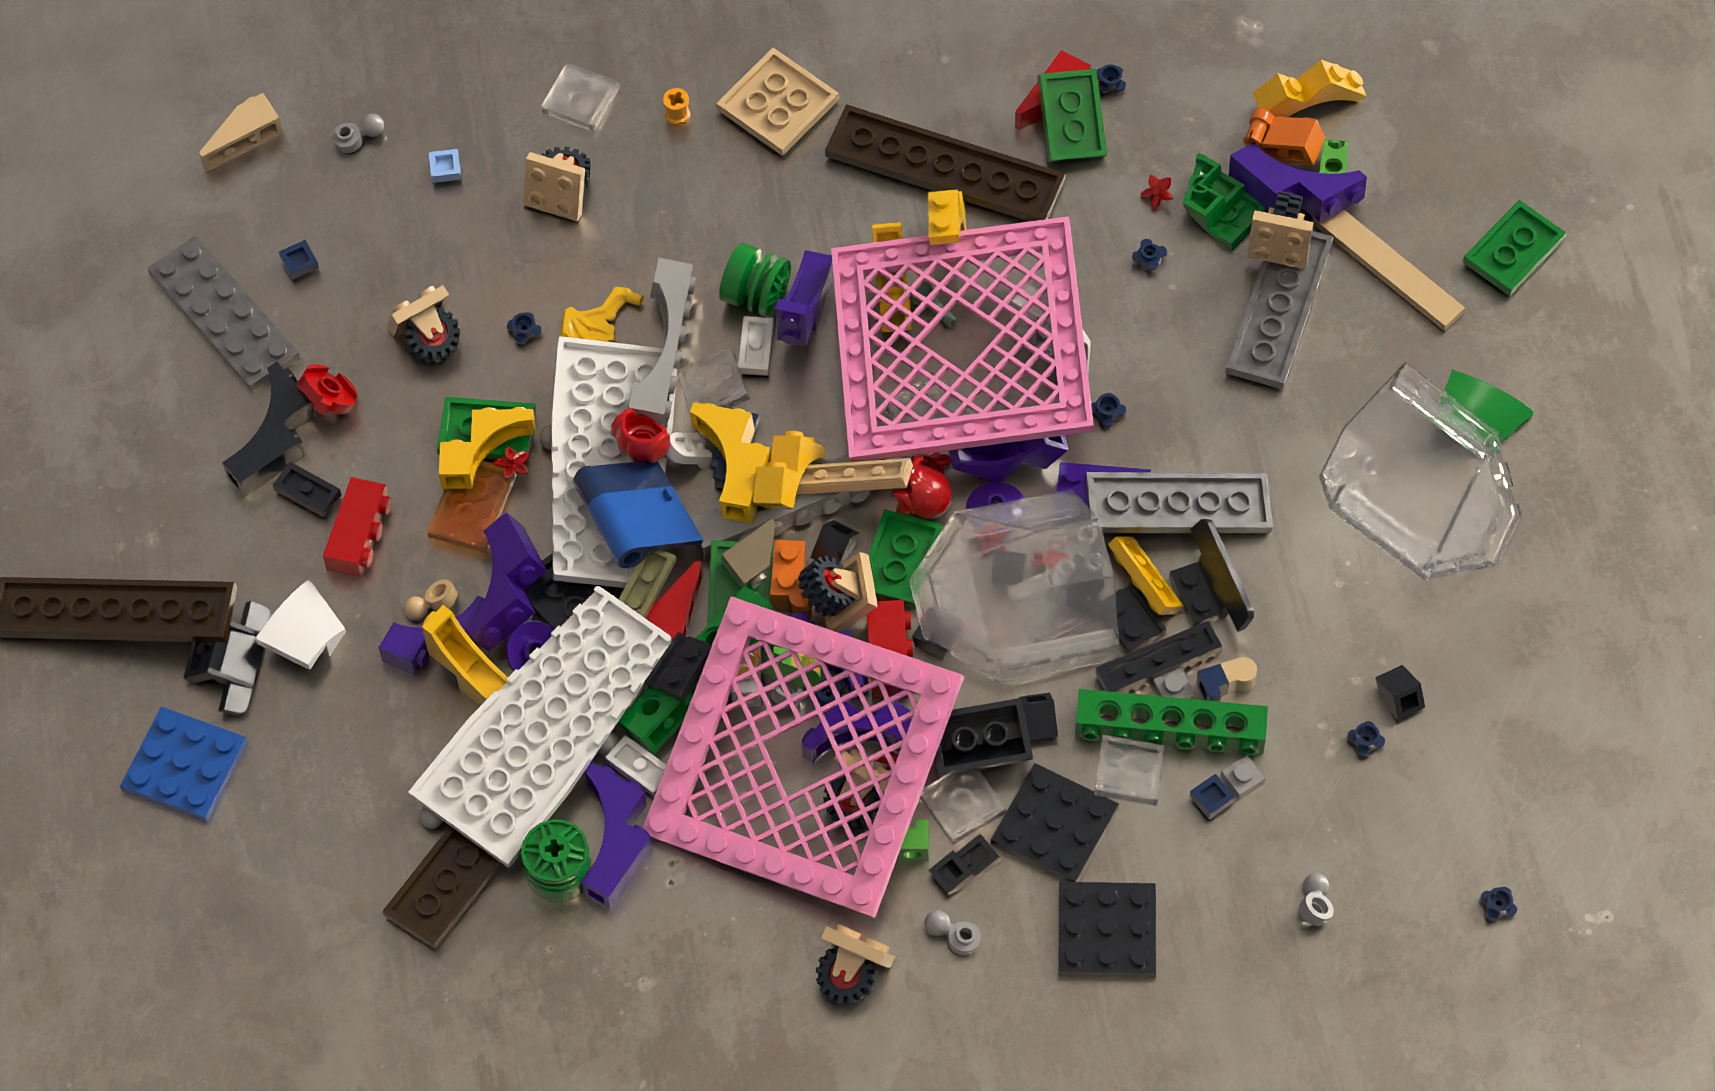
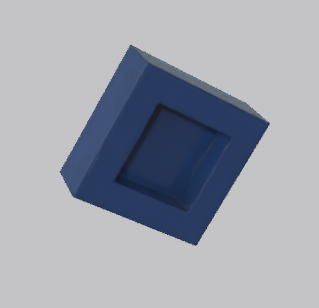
[279,240,319,280]
[1190,774,1235,819]

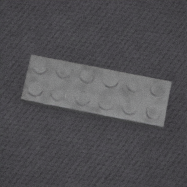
[1225,231,1334,389]
[147,236,300,392]
[1084,472,1273,533]

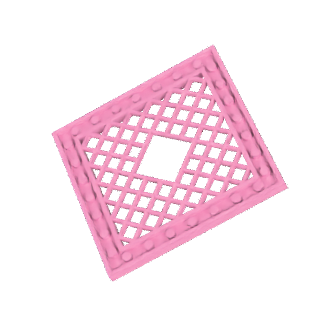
[831,216,1094,462]
[643,597,964,918]

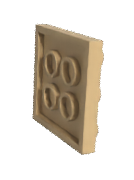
[716,48,839,156]

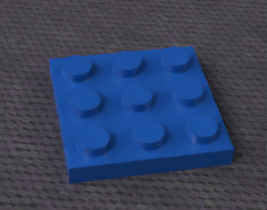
[120,706,248,822]

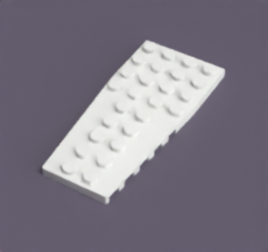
[551,336,678,588]
[408,586,672,868]

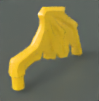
[560,287,644,342]

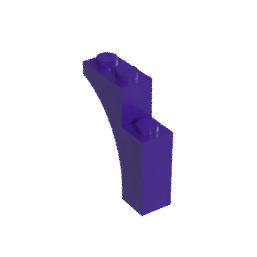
[1229,143,1367,222]
[775,250,833,346]
[466,512,547,652]
[581,762,652,910]

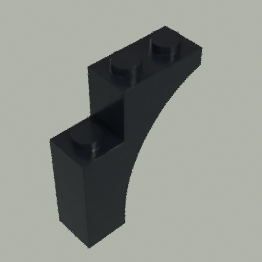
[222,361,316,497]

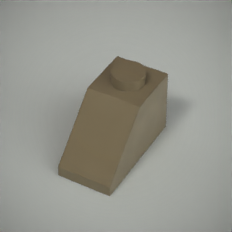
[721,519,776,589]

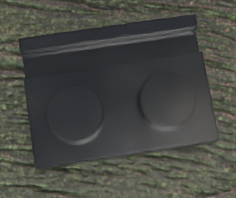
[1097,582,1166,654]
[644,632,712,702]

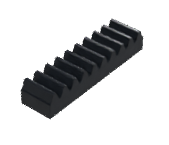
[1095,621,1222,693]

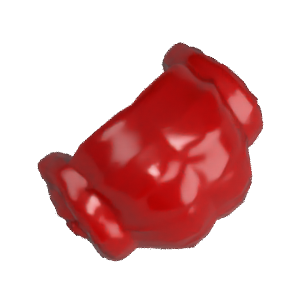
[610,408,670,463]

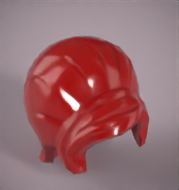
[892,454,952,520]

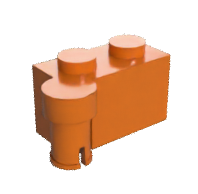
[1243,108,1325,165]
[770,539,813,619]

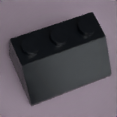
[934,698,1033,776]

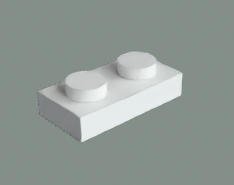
[738,316,774,376]
[605,735,666,797]

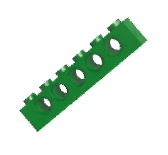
[618,586,776,755]
[1075,689,1268,755]

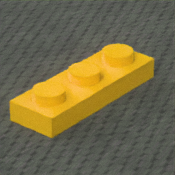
[1108,536,1184,615]

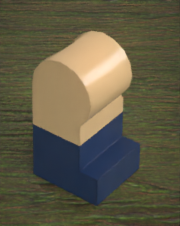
[1196,657,1257,702]

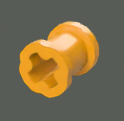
[663,88,690,126]

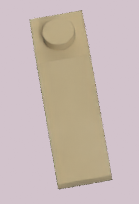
[199,93,283,172]

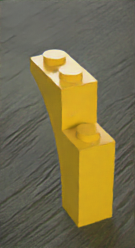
[690,402,771,524]
[422,605,508,706]

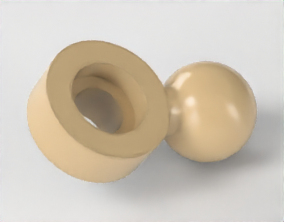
[403,579,458,621]

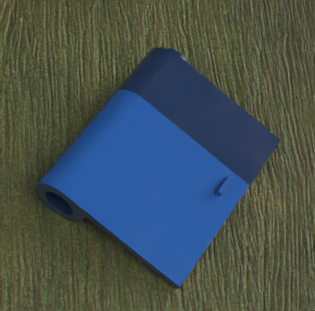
[573,461,703,568]

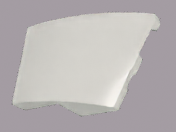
[255,580,346,670]

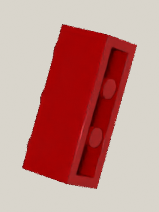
[323,477,392,578]
[867,600,913,700]

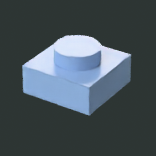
[429,149,461,183]

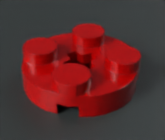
[296,364,358,415]

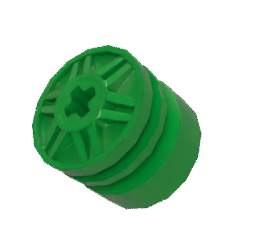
[719,242,791,318]
[521,819,592,903]

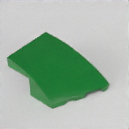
[1183,153,1268,251]
[1433,369,1534,455]

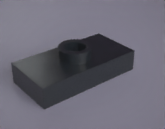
[273,462,342,517]

